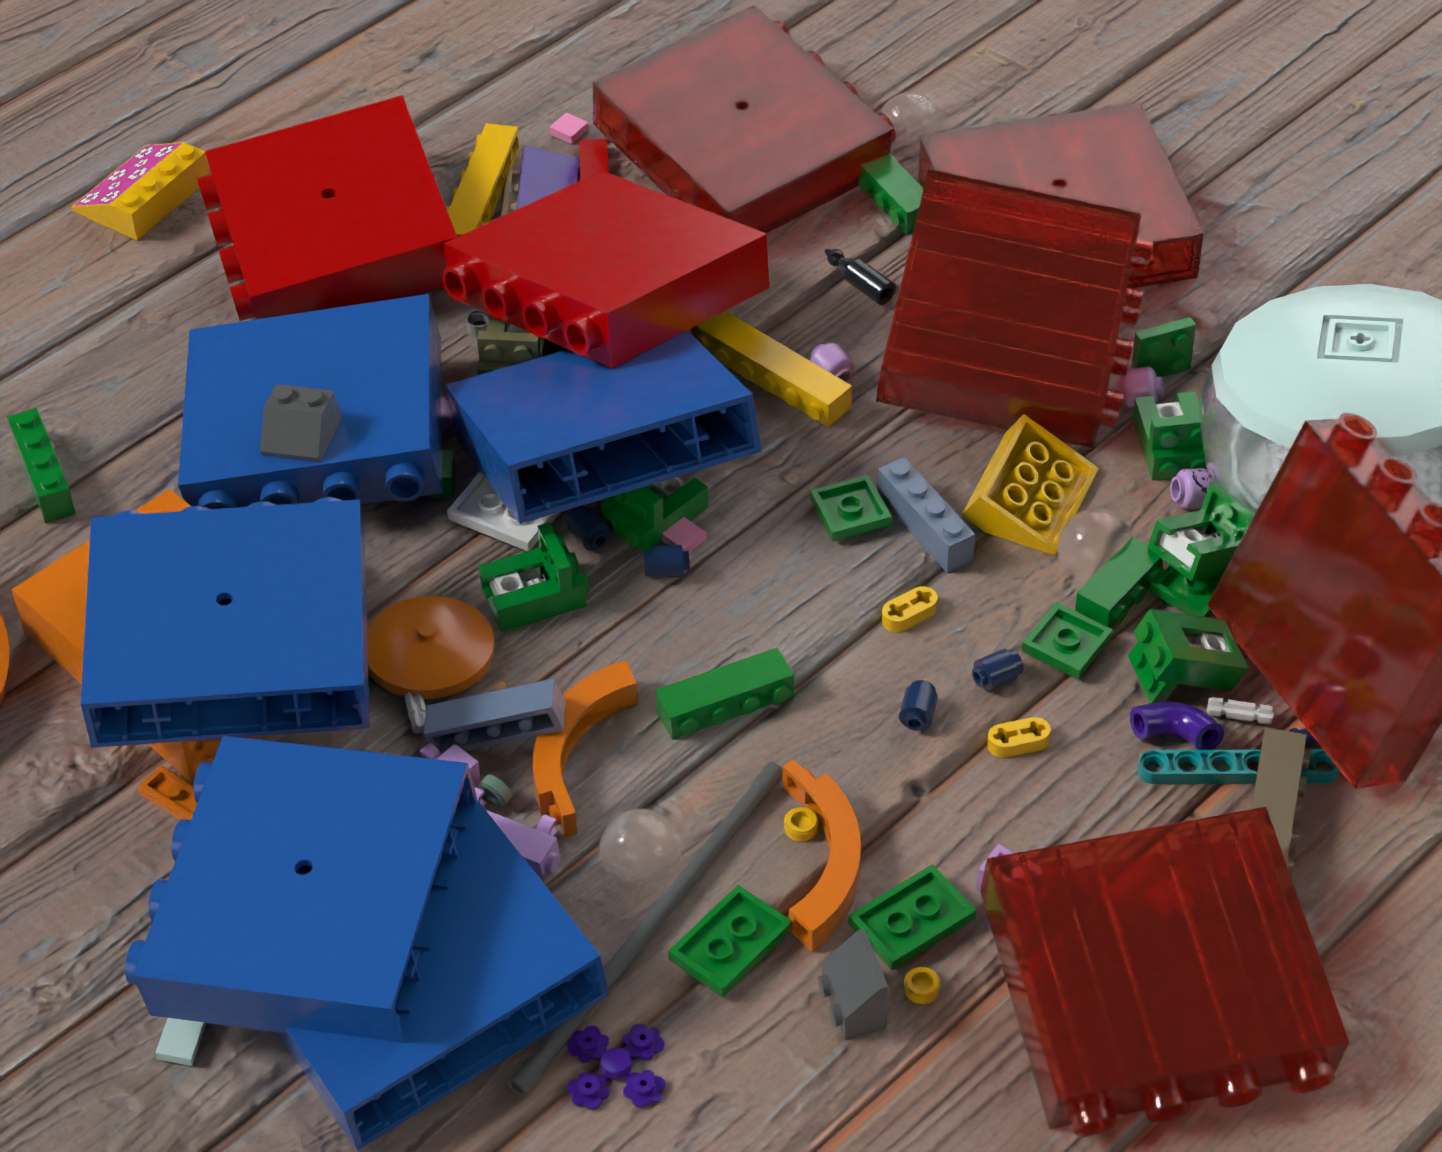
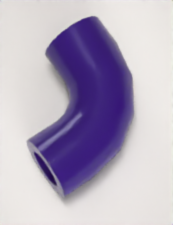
[1130,702,1224,750]

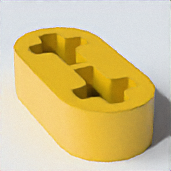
[882,586,938,632]
[987,717,1051,758]

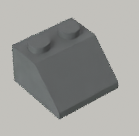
[260,384,342,463]
[818,929,888,1039]

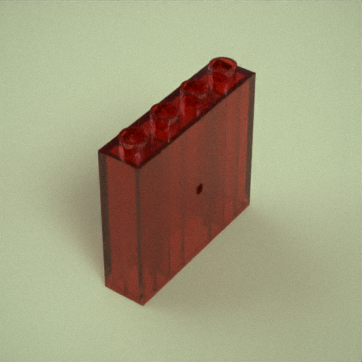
[593,5,896,234]
[918,103,1204,314]
[875,169,1153,448]
[1207,413,1442,789]
[980,806,1350,1137]

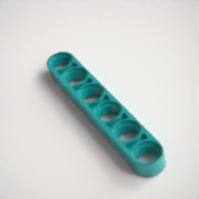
[1137,749,1341,784]

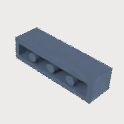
[877,457,975,573]
[424,678,566,754]

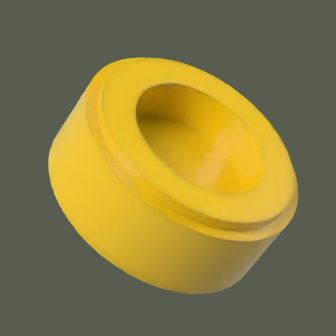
[784,807,819,842]
[904,967,940,1004]

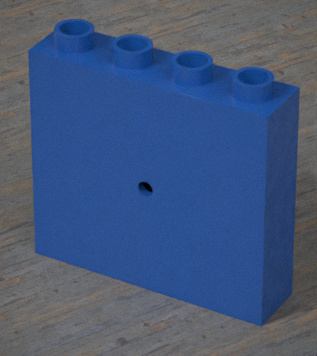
[178,294,442,509]
[445,331,762,524]
[81,497,370,748]
[125,736,477,1043]
[277,799,609,1151]

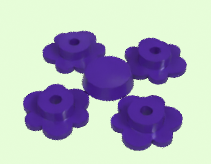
[567,1024,666,1110]

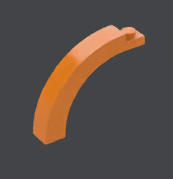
[533,660,638,838]
[783,759,861,952]

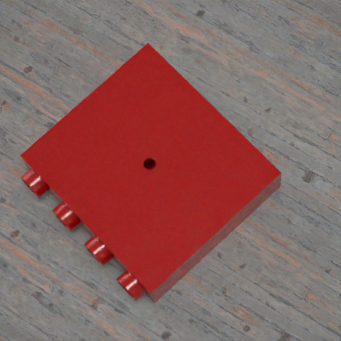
[197,95,457,321]
[442,171,770,369]

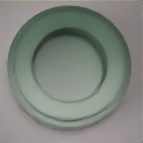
[478,774,513,807]

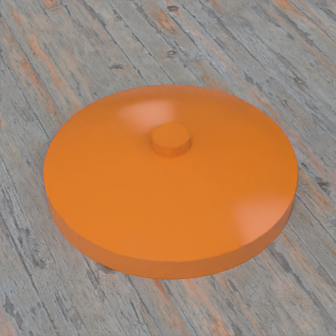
[367,596,495,699]

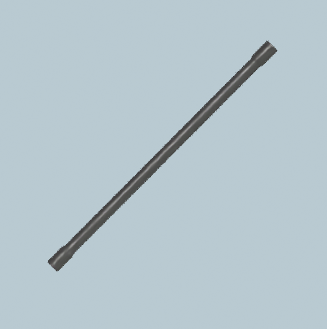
[508,762,783,1097]

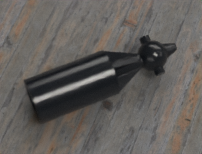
[824,249,896,305]

